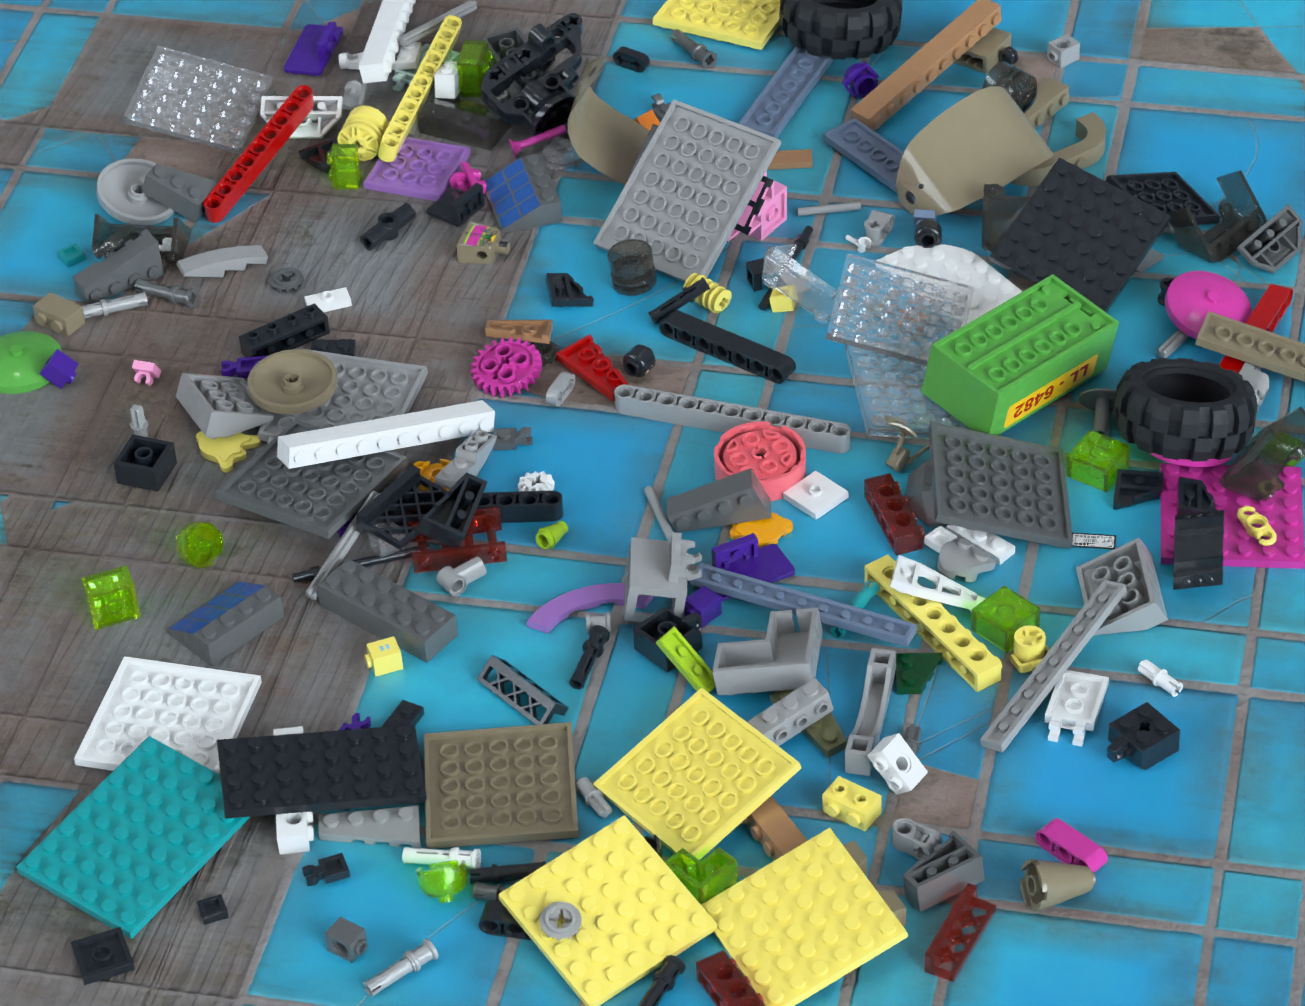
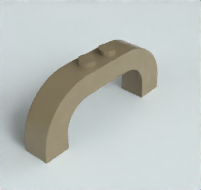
[1010,112,1106,186]

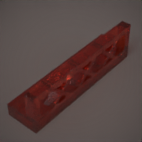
[924,883,996,982]

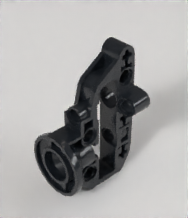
[481,13,582,136]

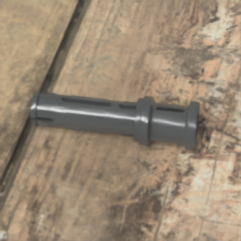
[670,29,717,69]
[135,279,198,308]

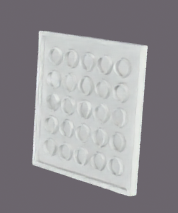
[74,656,262,771]

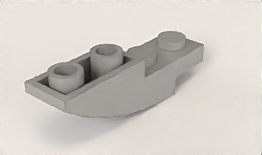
[435,430,497,489]

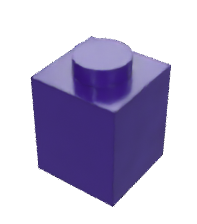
[39,349,78,389]
[684,586,722,628]

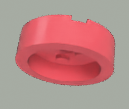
[714,421,806,502]

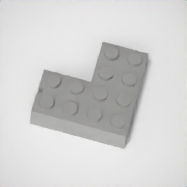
[712,608,823,696]

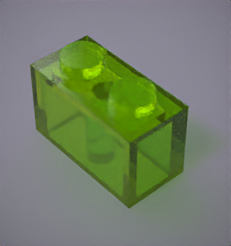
[327,144,361,190]

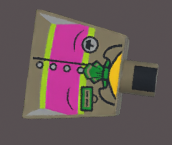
[457,221,510,264]

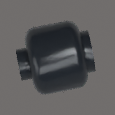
[914,219,942,248]
[623,344,656,377]

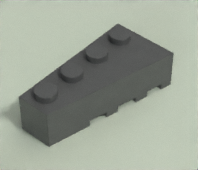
[667,468,772,533]

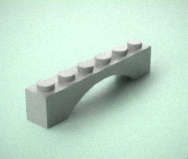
[845,648,896,776]

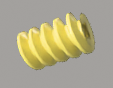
[683,273,732,313]

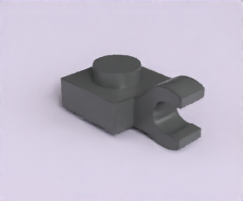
[651,93,671,123]
[493,427,533,451]

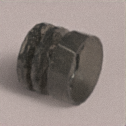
[983,61,1037,112]
[607,239,657,296]

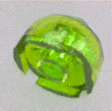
[176,521,224,568]
[416,860,468,903]

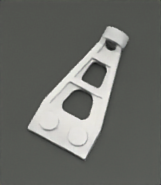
[339,42,422,70]
[890,555,986,616]

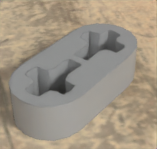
[546,371,576,407]

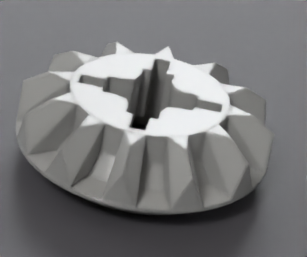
[540,902,582,941]

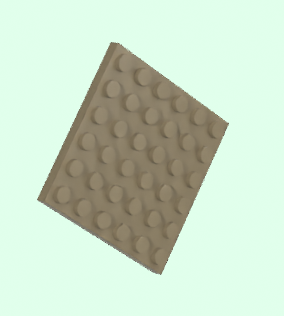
[424,722,579,849]

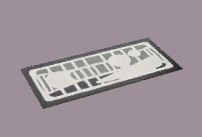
[1071,532,1116,549]

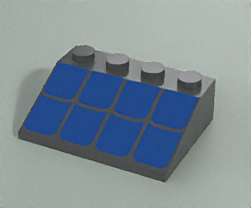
[484,153,562,234]
[166,581,284,666]

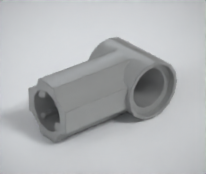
[436,556,487,596]

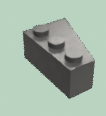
[903,831,985,912]

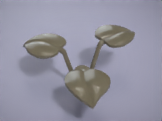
[878,415,930,473]

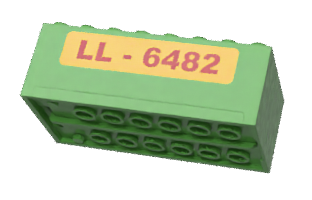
[921,274,1119,436]

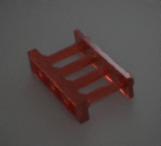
[407,507,507,574]

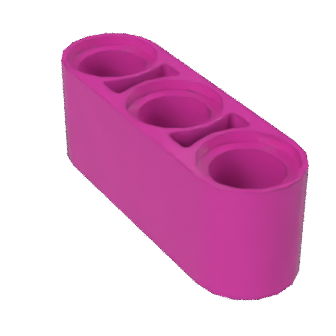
[1035,818,1108,873]

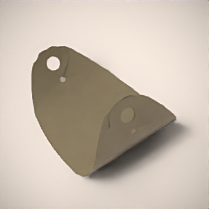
[568,57,650,185]
[896,86,1054,216]

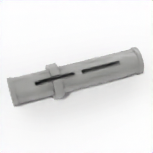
[81,292,148,319]

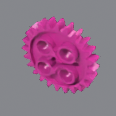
[470,337,543,398]

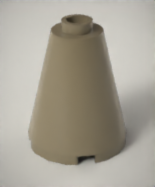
[1020,859,1096,912]

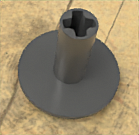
[1079,388,1116,437]

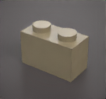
[33,292,85,337]

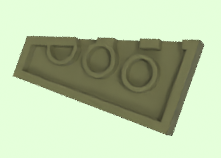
[770,689,847,758]

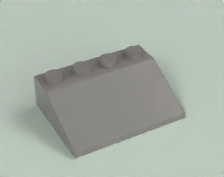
[176,373,274,439]
[1076,537,1168,636]

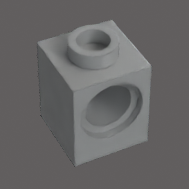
[1047,34,1080,68]

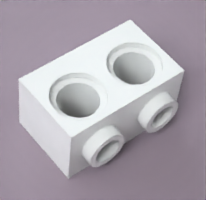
[435,61,463,99]

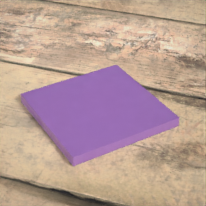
[363,137,471,201]

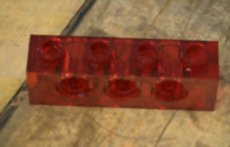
[864,473,925,556]
[696,950,765,1006]

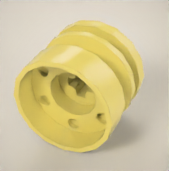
[338,106,389,161]

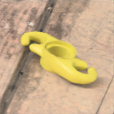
[1237,506,1277,546]

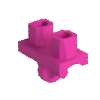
[450,162,487,194]

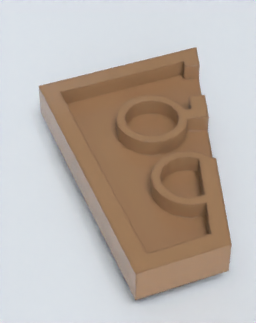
[485,320,553,344]

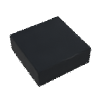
[197,894,229,925]

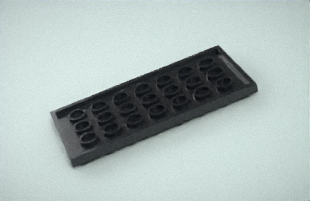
[217,725,427,818]

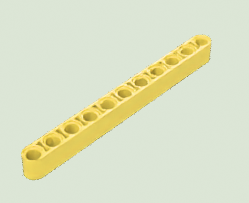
[378,15,462,162]

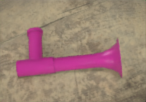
[508,124,567,158]

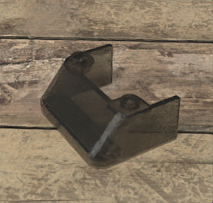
[1167,170,1267,263]
[92,214,191,263]
[1218,406,1305,501]

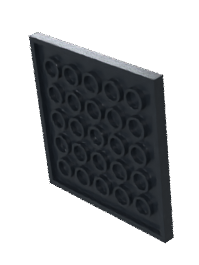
[989,157,1171,313]

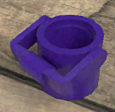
[842,62,880,99]

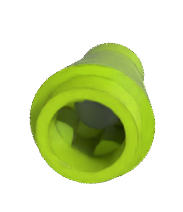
[535,521,568,549]

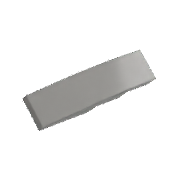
[177,245,268,277]

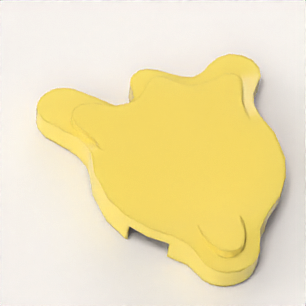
[196,431,261,473]

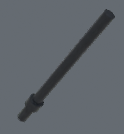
[758,226,813,311]
[292,544,430,583]

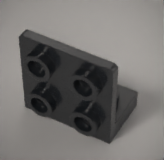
[427,183,485,227]

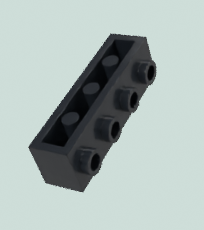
[239,303,330,357]

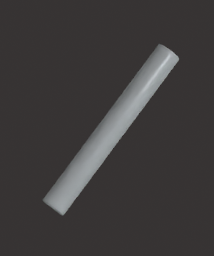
[797,202,861,216]

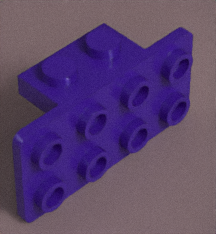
[284,21,343,76]
[711,533,795,602]

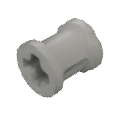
[586,612,611,634]

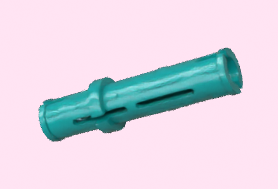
[830,580,880,639]

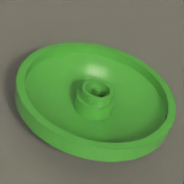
[0,331,62,394]

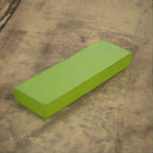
[655,626,716,693]

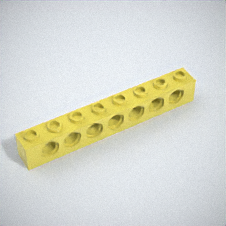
[865,555,1002,692]

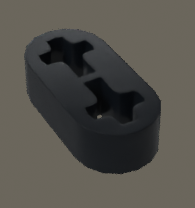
[613,46,650,73]

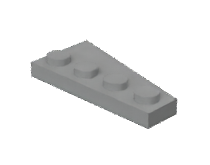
[318,805,421,849]

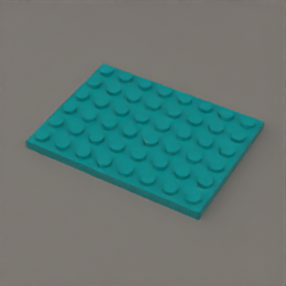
[16,736,251,939]

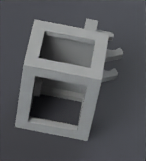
[624,532,702,622]

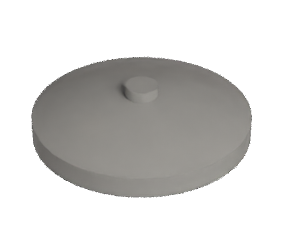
[96,158,175,226]

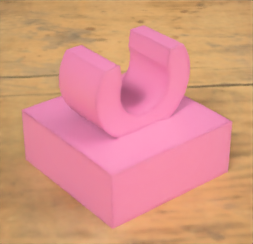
[132,360,161,386]

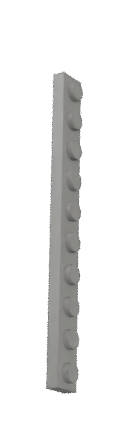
[980,580,1127,752]

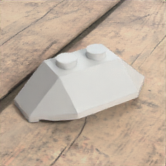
[260,96,343,139]

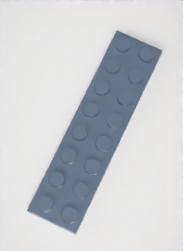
[738,47,834,138]
[823,118,924,203]

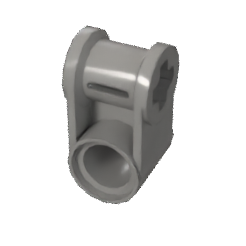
[864,210,895,247]
[892,818,943,860]

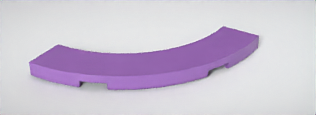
[527,583,655,634]

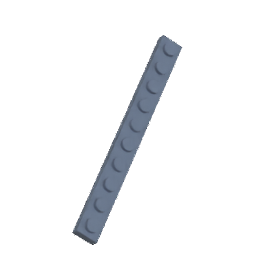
[690,563,917,647]

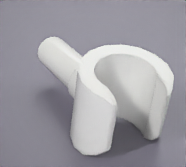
[845,235,871,253]
[159,238,174,254]

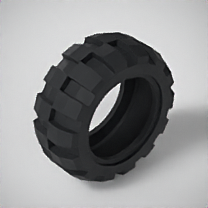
[779,0,902,60]
[1113,358,1258,462]

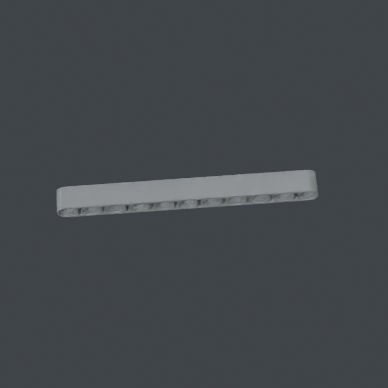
[614,385,851,454]

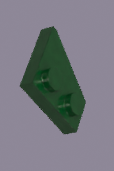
[896,653,943,695]

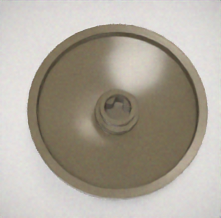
[248,349,338,414]

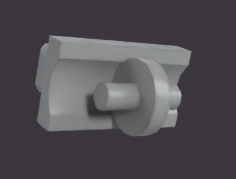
[342,80,367,115]

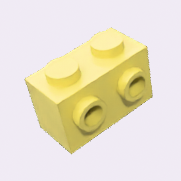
[822,776,882,832]

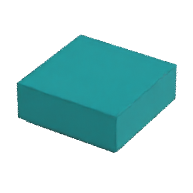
[57,243,86,267]

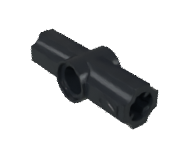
[360,202,416,251]

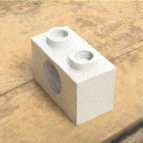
[867,733,928,795]

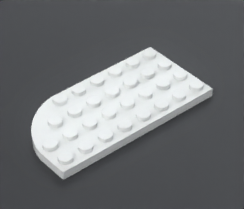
[876,244,1023,332]

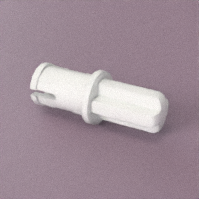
[1138,660,1183,697]

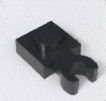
[302,853,350,886]

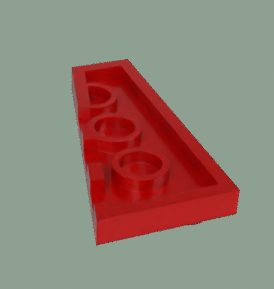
[556,334,629,401]

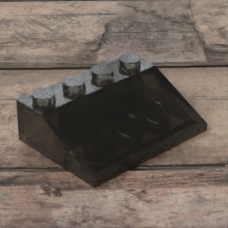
[417,98,513,151]

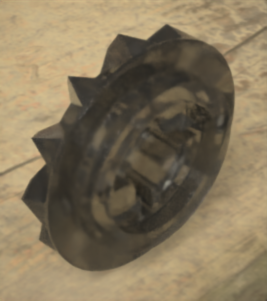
[529,341,560,367]

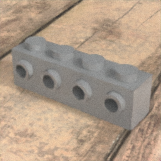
[747,677,834,746]

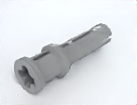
[363,939,439,997]

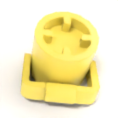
[1010,625,1050,673]

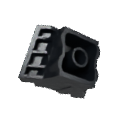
[1173,510,1224,590]

